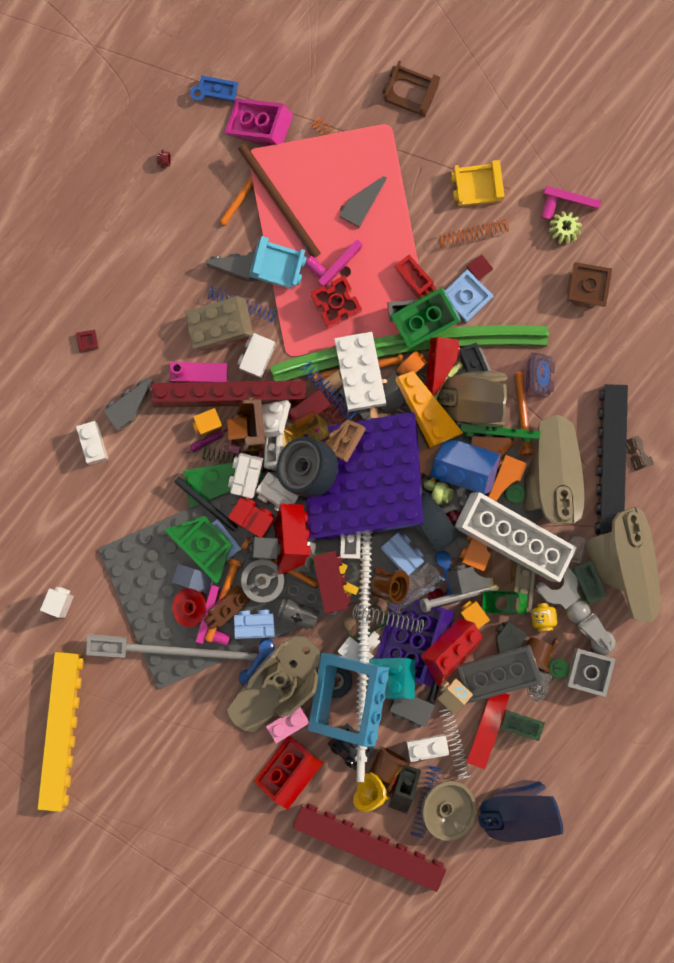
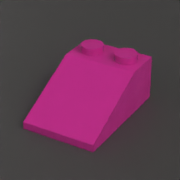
[224,98,293,146]

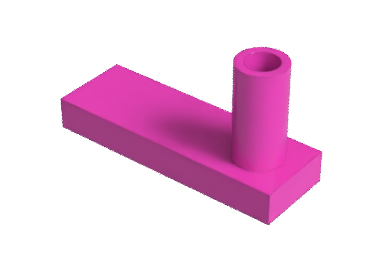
[541,186,601,220]
[305,239,363,287]
[170,362,228,382]
[196,585,230,646]

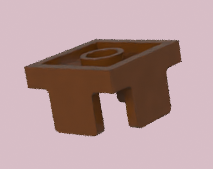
[567,262,612,308]

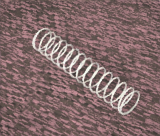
[438,708,471,779]

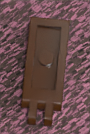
[203,585,250,629]

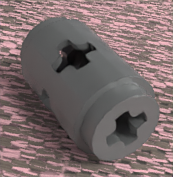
[276,598,319,630]

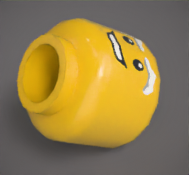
[531,603,557,631]

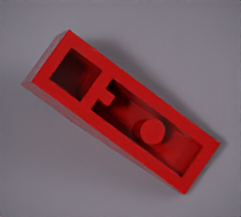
[426,337,460,395]

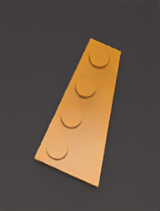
[395,371,463,448]

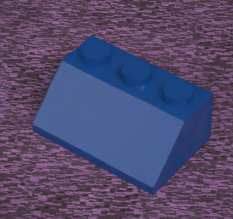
[431,439,501,494]

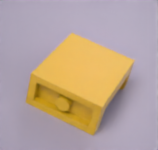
[451,160,505,207]

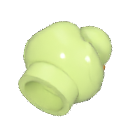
[423,478,454,505]

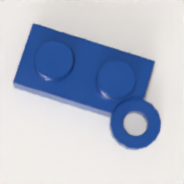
[190,75,238,103]

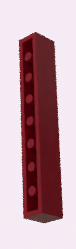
[151,380,306,408]
[293,803,446,892]

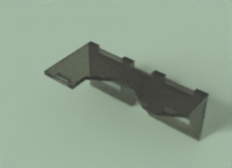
[626,436,654,471]

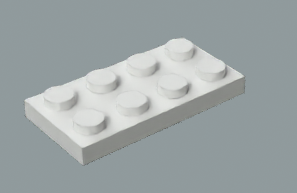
[334,332,386,412]

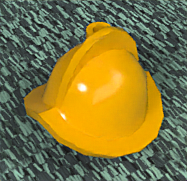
[353,773,390,812]

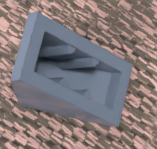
[172,564,213,594]

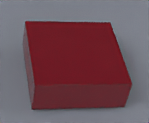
[467,254,493,281]
[76,329,99,352]

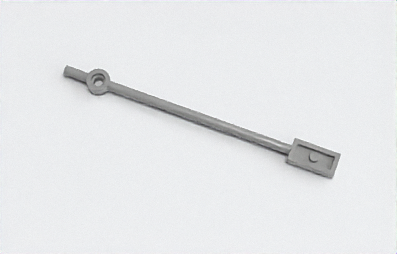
[86,634,297,665]

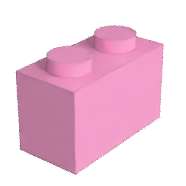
[266,706,309,743]

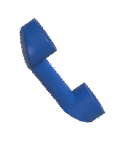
[435,550,458,603]
[239,638,274,685]

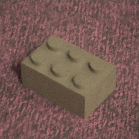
[185,296,254,351]

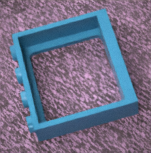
[308,653,389,747]

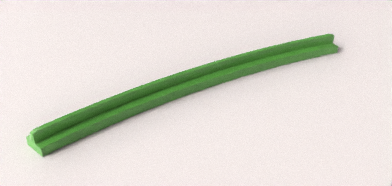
[270,325,549,381]

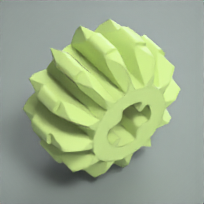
[549,211,582,244]

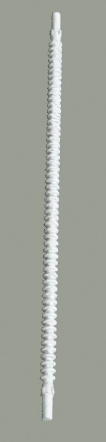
[355,411,373,782]

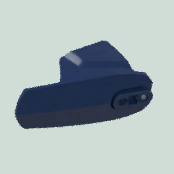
[478,780,563,842]

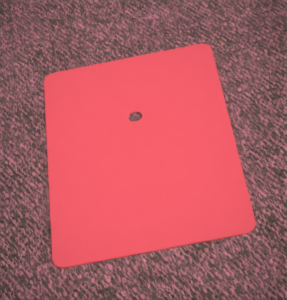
[250,124,419,356]

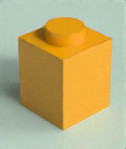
[192,408,223,436]
[460,601,490,629]

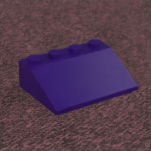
[375,597,455,686]

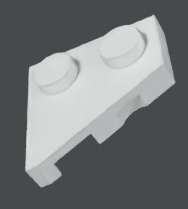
[261,400,291,438]

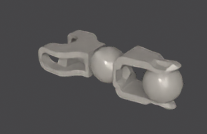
[535,567,616,655]

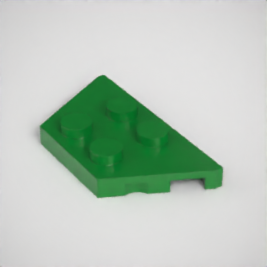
[164,516,232,584]

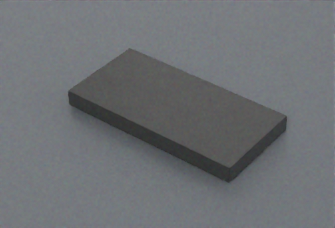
[457,645,543,703]

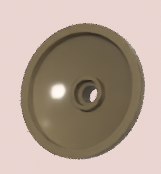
[422,781,477,841]

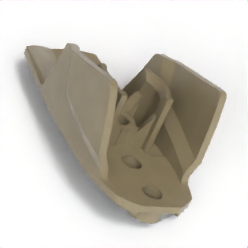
[438,371,507,427]
[524,414,585,524]
[585,507,661,622]
[227,636,321,733]

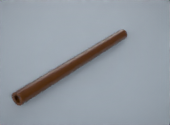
[238,144,321,258]

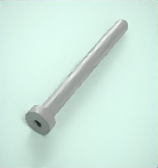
[420,583,499,613]

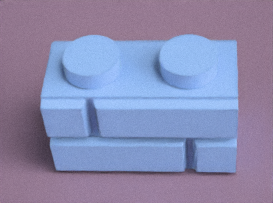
[381,532,424,575]
[234,610,275,639]

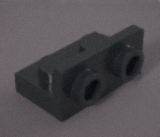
[327,723,375,770]

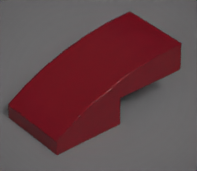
[288,389,331,428]

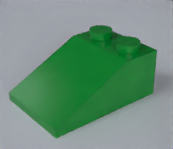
[391,285,461,349]

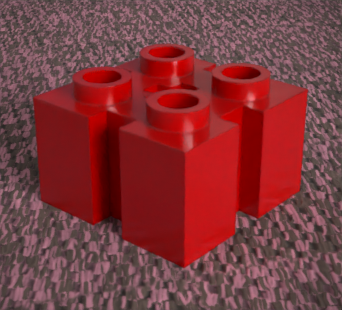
[310,275,362,329]
[228,497,275,538]

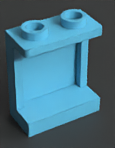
[249,236,306,290]

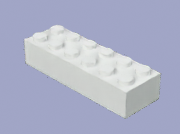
[454,492,577,582]

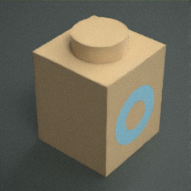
[437,679,473,715]

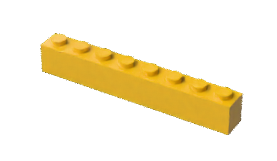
[38,652,84,812]

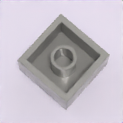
[564,648,616,697]

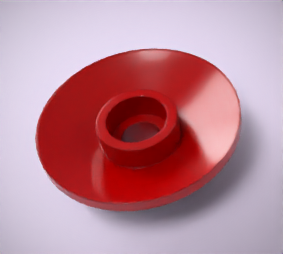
[172,588,206,627]

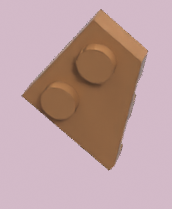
[324,420,366,462]

